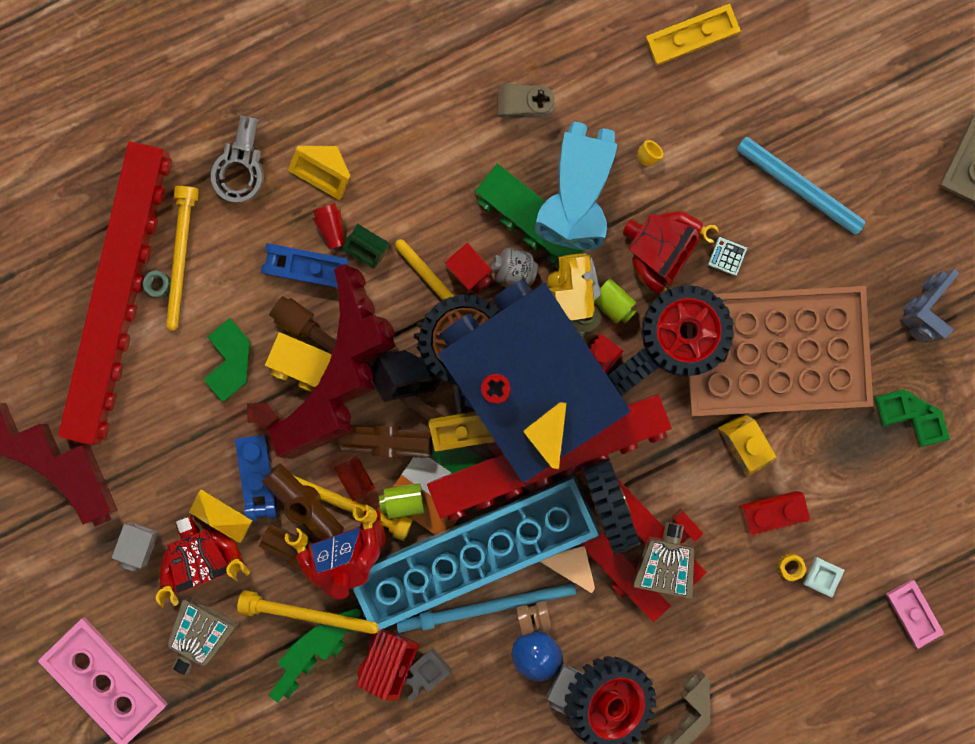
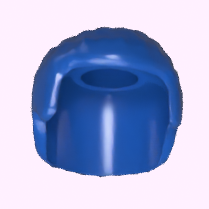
[511,631,563,682]

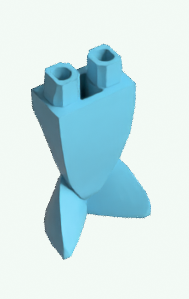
[535,121,618,251]

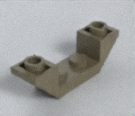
[631,671,710,744]

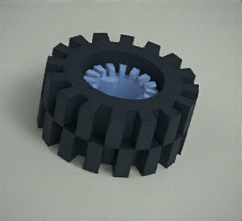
[608,348,658,396]

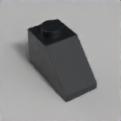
[371,350,442,402]

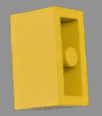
[265,332,332,392]

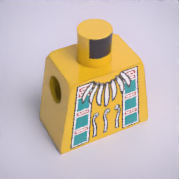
[717,413,776,477]

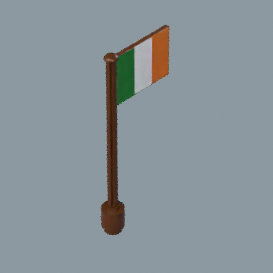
[269,296,495,535]

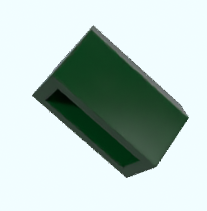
[342,223,391,269]

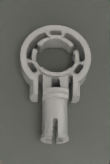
[211,115,264,202]

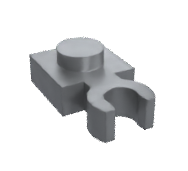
[404,648,453,701]

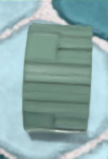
[142,270,171,298]

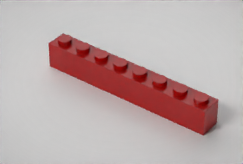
[427,394,672,521]

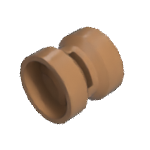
[516,600,552,636]

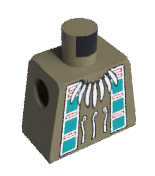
[632,522,694,599]
[168,596,239,675]

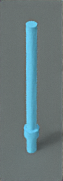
[397,583,576,633]

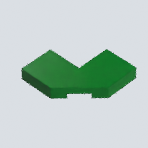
[203,318,251,402]
[873,389,950,447]

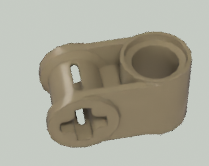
[497,84,555,118]

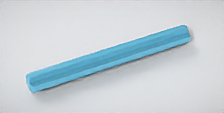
[737,137,866,235]

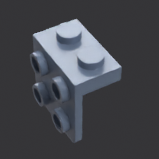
[900,268,959,343]

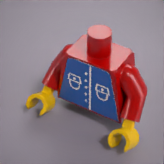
[285,505,380,600]

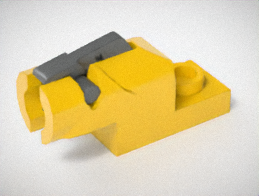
[549,253,601,320]

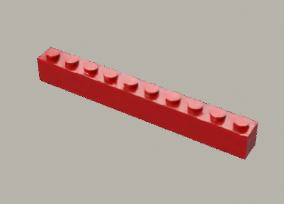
[58,141,172,445]

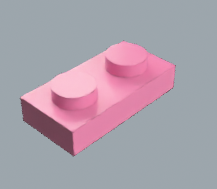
[886,579,944,648]

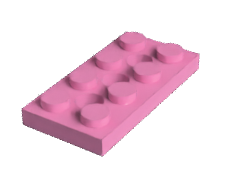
[38,617,168,744]

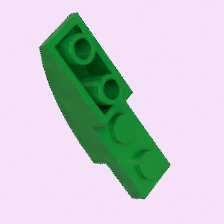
[268,605,364,703]

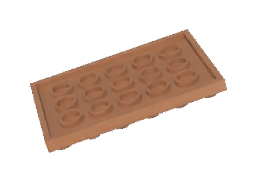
[685,286,873,416]

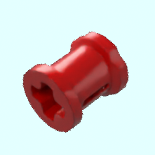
[481,374,511,404]

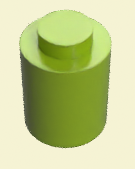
[594,278,637,324]
[379,483,425,519]

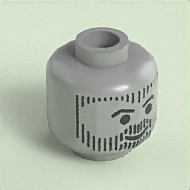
[491,248,537,287]

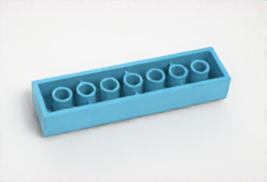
[353,474,600,631]

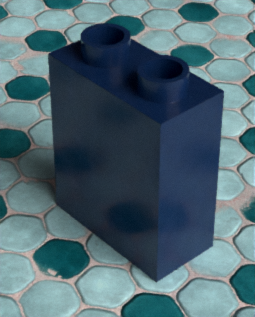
[438,278,631,483]

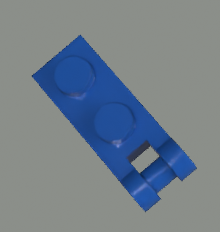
[260,243,349,288]
[235,434,278,522]

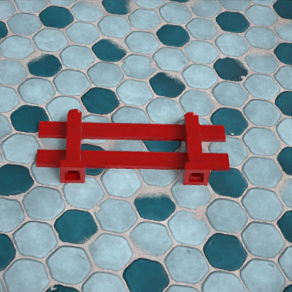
[486,442,707,622]

